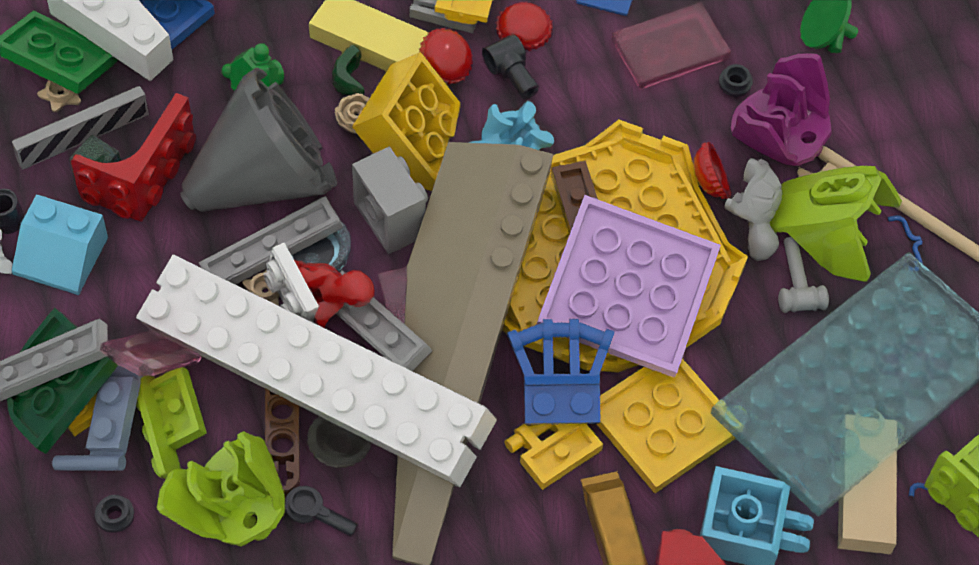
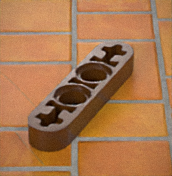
[265,388,300,499]

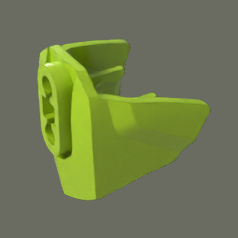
[157,431,285,547]

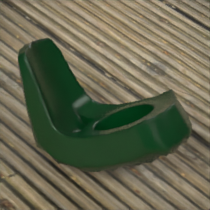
[331,44,365,96]

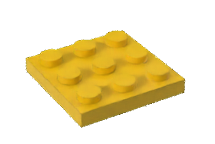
[597,358,743,493]

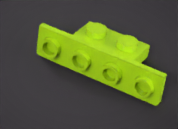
[123,345,207,479]

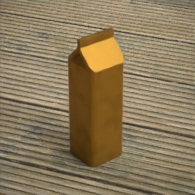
[581,472,648,565]

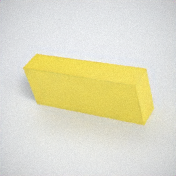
[309,0,429,71]

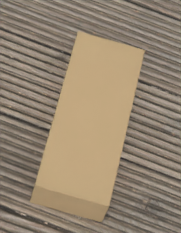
[838,416,897,554]

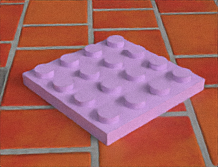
[536,195,721,377]

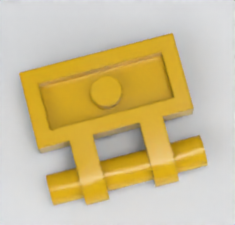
[504,424,603,490]

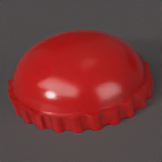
[496,2,553,51]
[419,28,473,84]
[693,142,731,199]

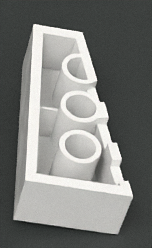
[47,0,173,81]

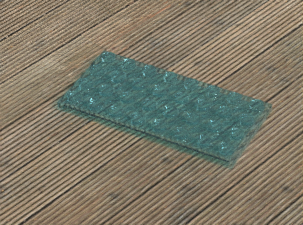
[710,252,979,517]

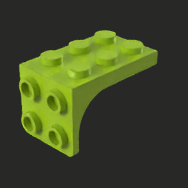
[924,435,979,538]

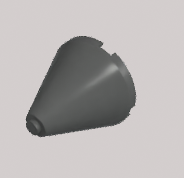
[180,68,337,212]

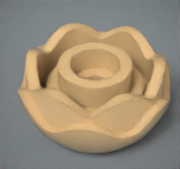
[335,93,370,134]

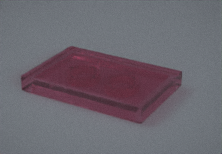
[611,2,731,89]

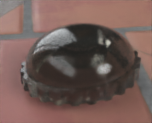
[307,416,372,468]

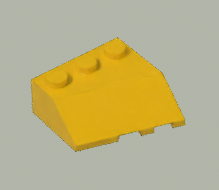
[352,52,460,191]

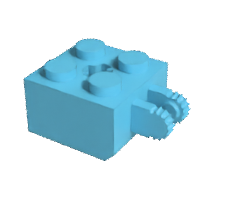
[700,466,814,565]

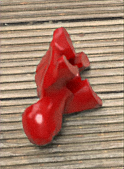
[293,259,375,328]

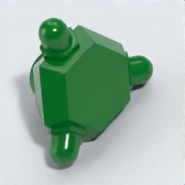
[221,43,284,91]

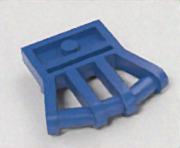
[507,319,615,425]

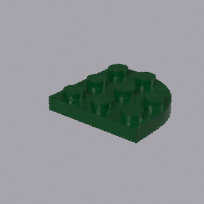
[7,307,119,454]

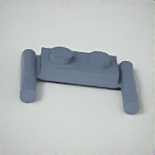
[52,363,145,471]

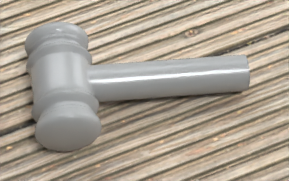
[778,237,829,313]

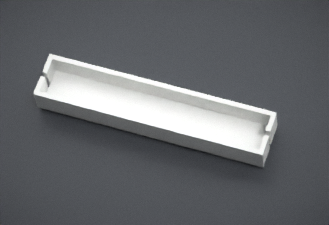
[136,255,496,487]

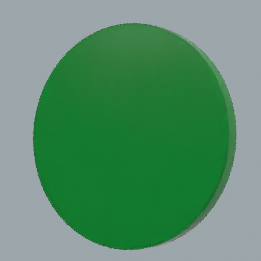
[800,0,858,53]

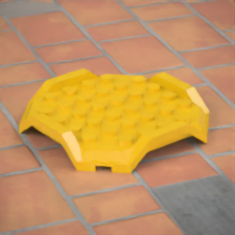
[502,120,748,372]

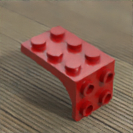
[71,93,196,222]

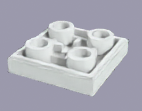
[263,243,319,323]

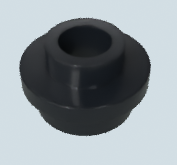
[719,64,753,97]
[95,495,134,533]

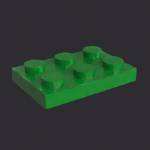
[0,11,117,94]

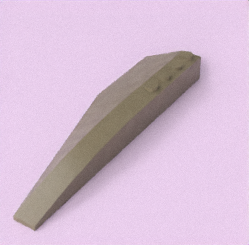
[392,142,553,565]

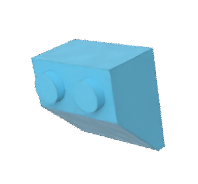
[12,194,108,295]

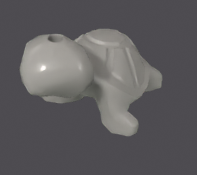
[725,158,782,261]

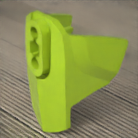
[770,166,902,282]

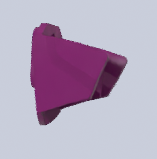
[731,54,832,166]

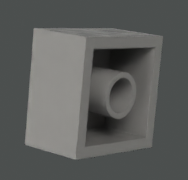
[352,146,428,255]

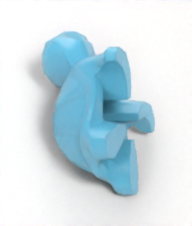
[468,101,554,150]

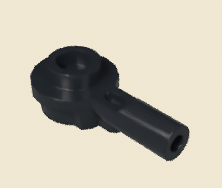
[285,486,358,537]

